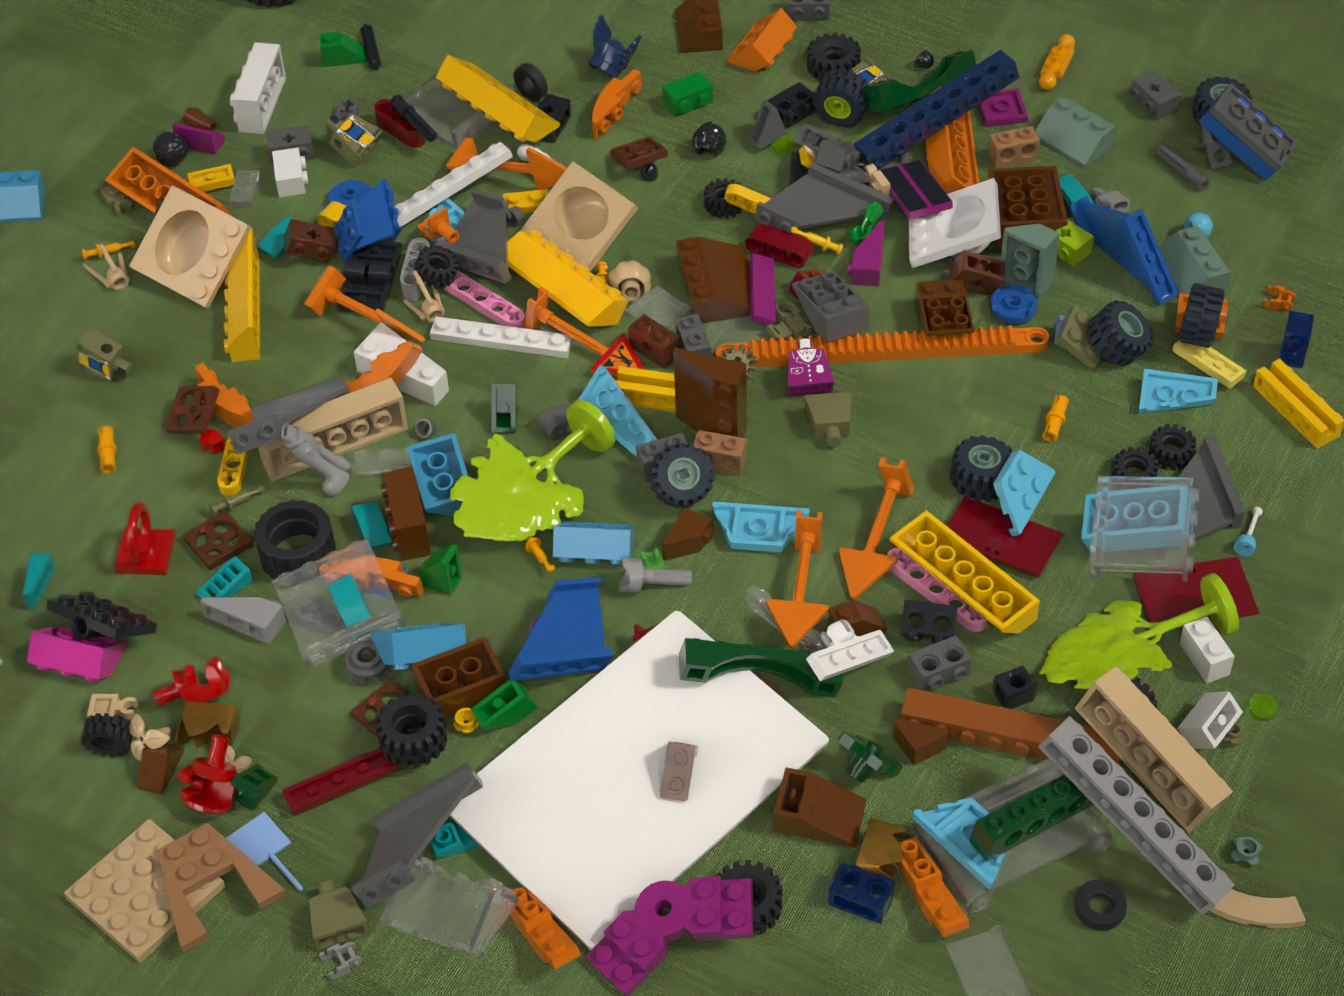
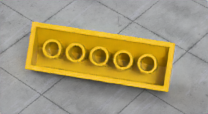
[436,55,560,142]
[224,227,260,362]
[507,229,629,326]
[890,510,1040,634]

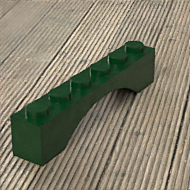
[864,50,976,115]
[679,638,843,697]

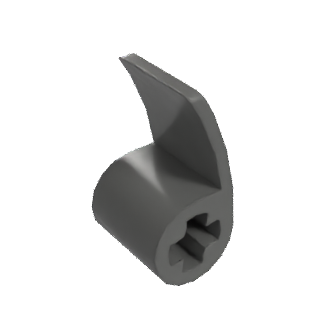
[536,404,570,440]

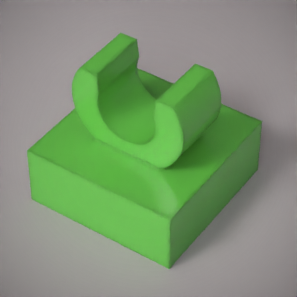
[635,548,665,569]

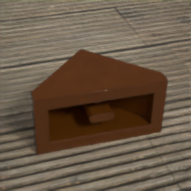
[893,718,949,765]
[137,744,184,795]

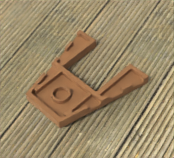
[157,823,286,952]

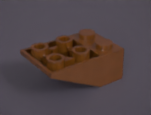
[914,279,975,336]
[773,767,867,848]

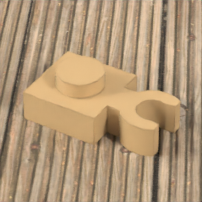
[864,164,890,196]
[87,694,138,720]

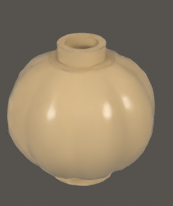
[608,260,651,302]

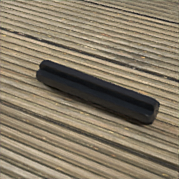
[360,23,382,70]

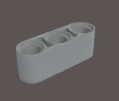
[400,238,431,301]

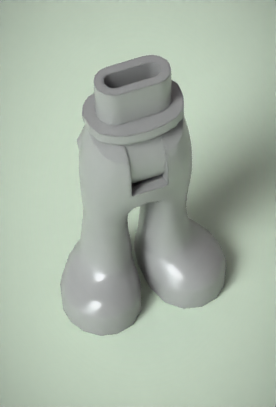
[281,422,350,496]

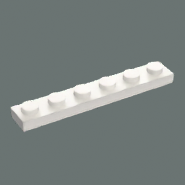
[395,142,513,227]
[430,317,573,358]

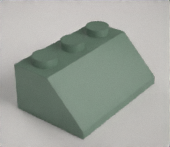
[1035,96,1116,168]
[1001,224,1060,300]
[1159,226,1231,295]

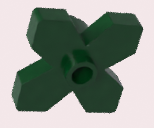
[837,731,903,783]

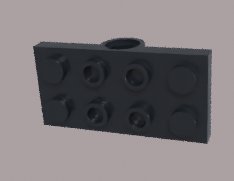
[336,241,403,312]
[46,591,157,640]

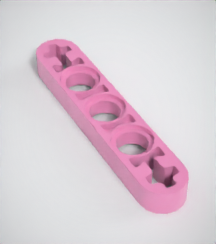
[439,268,525,328]
[887,547,987,632]

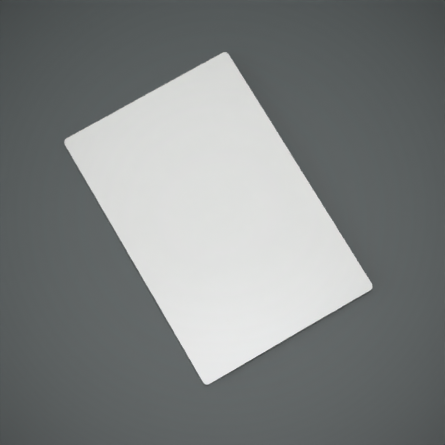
[450,611,829,950]

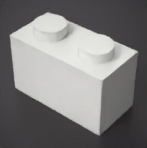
[272,147,309,197]
[1180,617,1235,684]
[1177,691,1243,749]

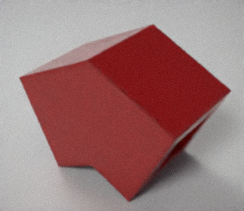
[199,429,226,455]

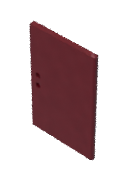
[947,496,1064,578]
[1133,556,1260,627]

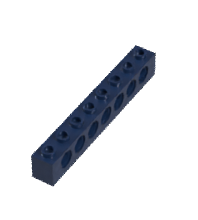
[853,49,1020,169]

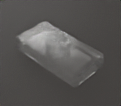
[229,170,260,207]

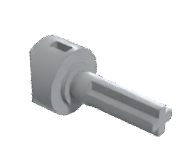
[618,557,692,593]

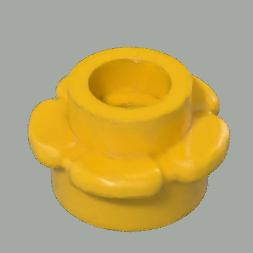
[453,708,479,733]

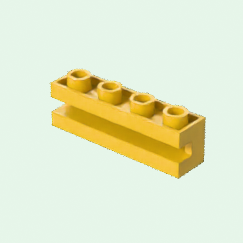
[1253,359,1344,448]
[615,366,676,412]

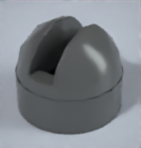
[506,206,524,226]
[415,418,437,438]

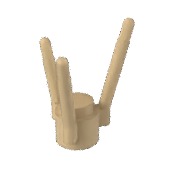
[83,244,131,290]
[404,270,446,323]

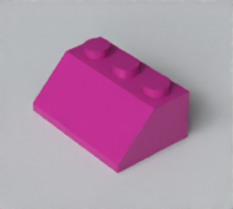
[27,625,127,682]

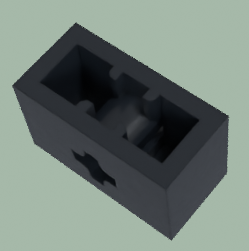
[537,94,572,143]

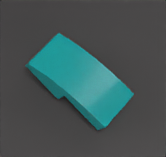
[1059,174,1094,206]
[257,216,295,260]
[351,501,391,551]
[328,573,374,632]
[430,821,480,858]

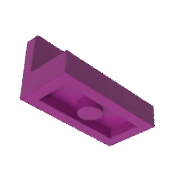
[172,123,226,155]

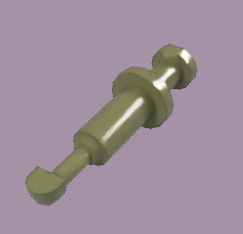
[209,486,265,516]

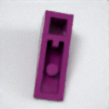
[847,221,885,287]

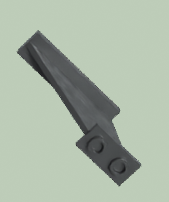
[754,162,895,235]
[435,189,512,284]
[227,375,350,454]
[1152,436,1245,561]
[351,762,483,909]

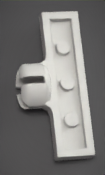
[806,619,894,681]

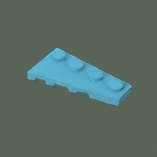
[578,365,657,457]

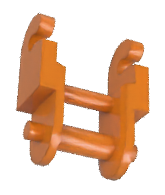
[1261,285,1296,311]

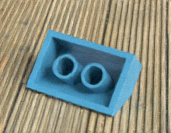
[0,170,46,223]
[407,433,468,516]
[553,521,635,565]
[371,622,466,669]

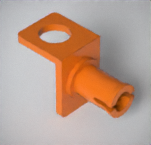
[417,208,460,244]

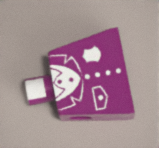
[787,339,834,397]

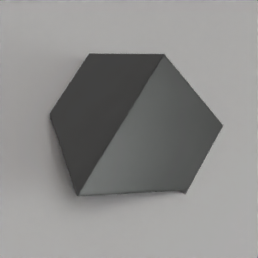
[748,100,787,149]

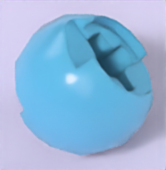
[1184,212,1213,238]

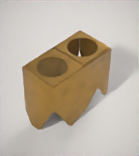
[175,701,240,748]
[856,818,912,886]

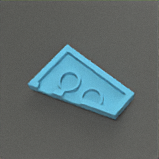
[1138,369,1218,414]

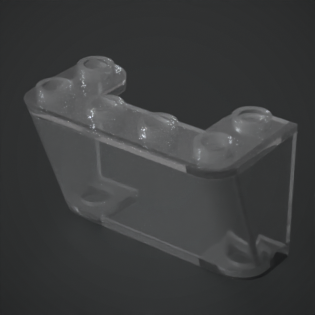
[380,856,520,958]

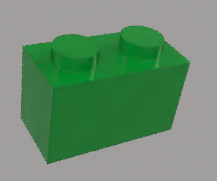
[662,71,713,117]

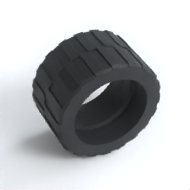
[254,500,336,585]

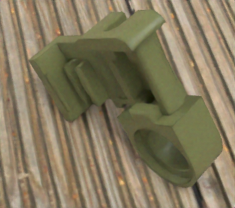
[766,300,813,341]

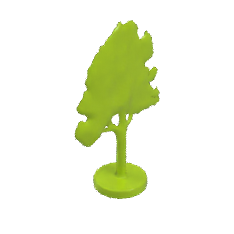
[450,400,615,542]
[1039,573,1239,689]

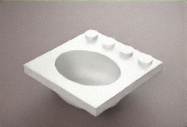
[909,178,1001,268]

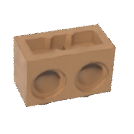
[988,126,1040,169]
[694,430,747,476]

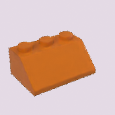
[726,8,797,72]

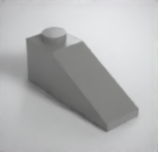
[200,597,286,644]

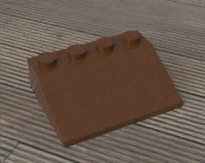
[988,166,1068,247]
[676,237,751,323]
[673,347,747,438]

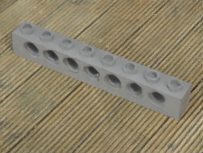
[1038,716,1235,915]

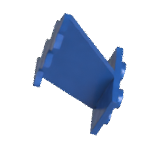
[334,179,402,263]

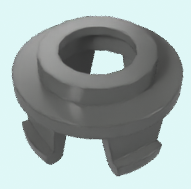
[345,640,390,686]

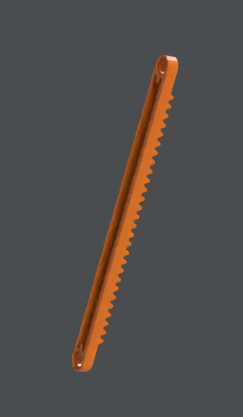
[715,325,1049,367]

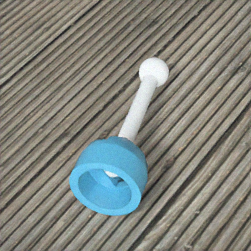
[1234,507,1263,557]

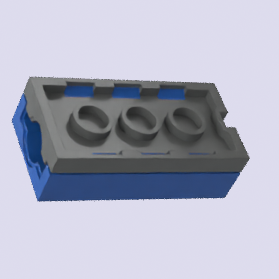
[1198,83,1299,181]

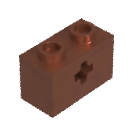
[284,219,336,263]
[950,250,1006,296]
[628,314,680,369]

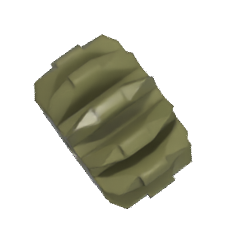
[720,344,758,380]

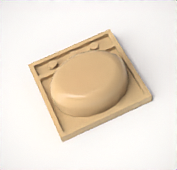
[520,161,638,272]
[129,185,251,308]

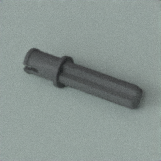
[1155,145,1210,191]

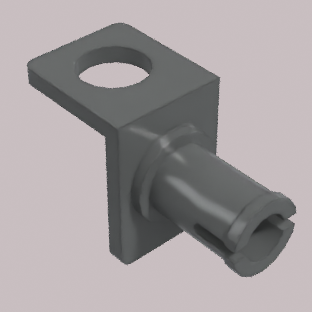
[1195,125,1232,169]

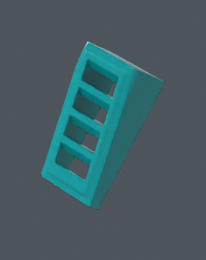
[22,553,55,610]
[196,556,253,599]

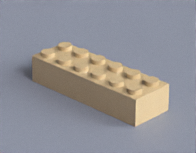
[258,377,408,482]
[1075,666,1233,833]

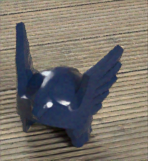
[588,15,642,78]

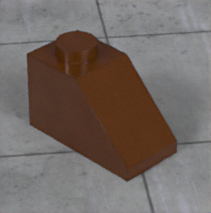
[661,508,715,561]
[828,600,887,636]

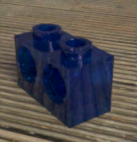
[1279,311,1314,369]
[828,863,895,924]

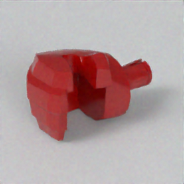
[152,656,231,707]
[178,734,237,814]

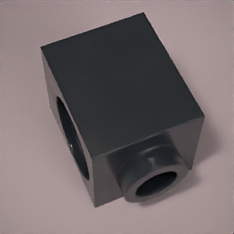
[993,665,1037,709]

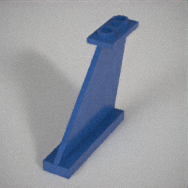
[1068,196,1178,305]
[508,577,614,681]

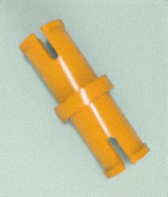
[1042,395,1069,442]
[97,426,117,474]

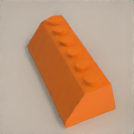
[925,86,979,194]
[105,147,233,217]

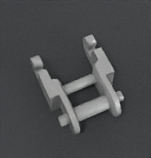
[319,942,363,980]

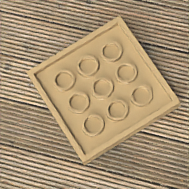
[64,819,225,963]

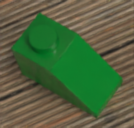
[319,32,366,67]
[420,544,462,596]
[471,679,539,731]

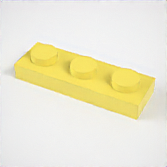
[1172,340,1246,389]

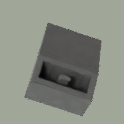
[793,271,869,343]

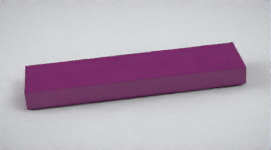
[750,253,776,325]

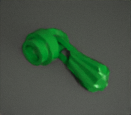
[849,202,883,244]

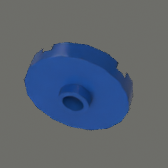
[328,180,371,206]
[990,285,1038,324]

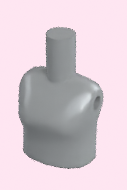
[1092,187,1130,212]

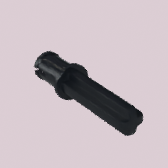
[390,94,438,142]

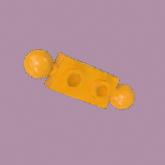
[1039,34,1075,91]

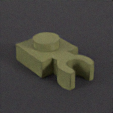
[100,185,133,217]

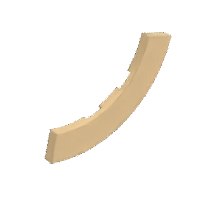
[1177,854,1306,929]

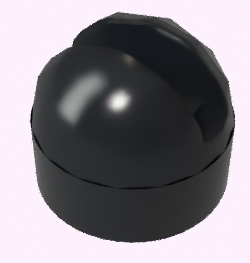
[915,50,934,69]
[640,163,658,182]

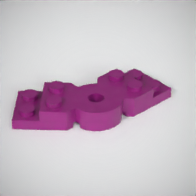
[585,876,754,996]

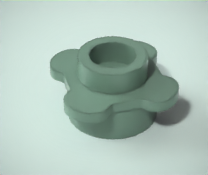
[1231,837,1262,866]

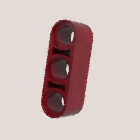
[374,99,426,148]
[745,223,815,268]

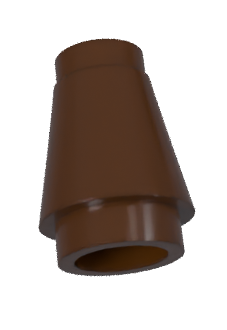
[182,107,216,131]

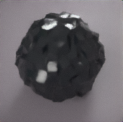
[692,122,727,158]
[153,132,188,167]

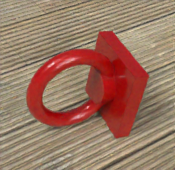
[114,502,176,575]

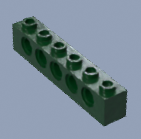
[969,769,1098,862]

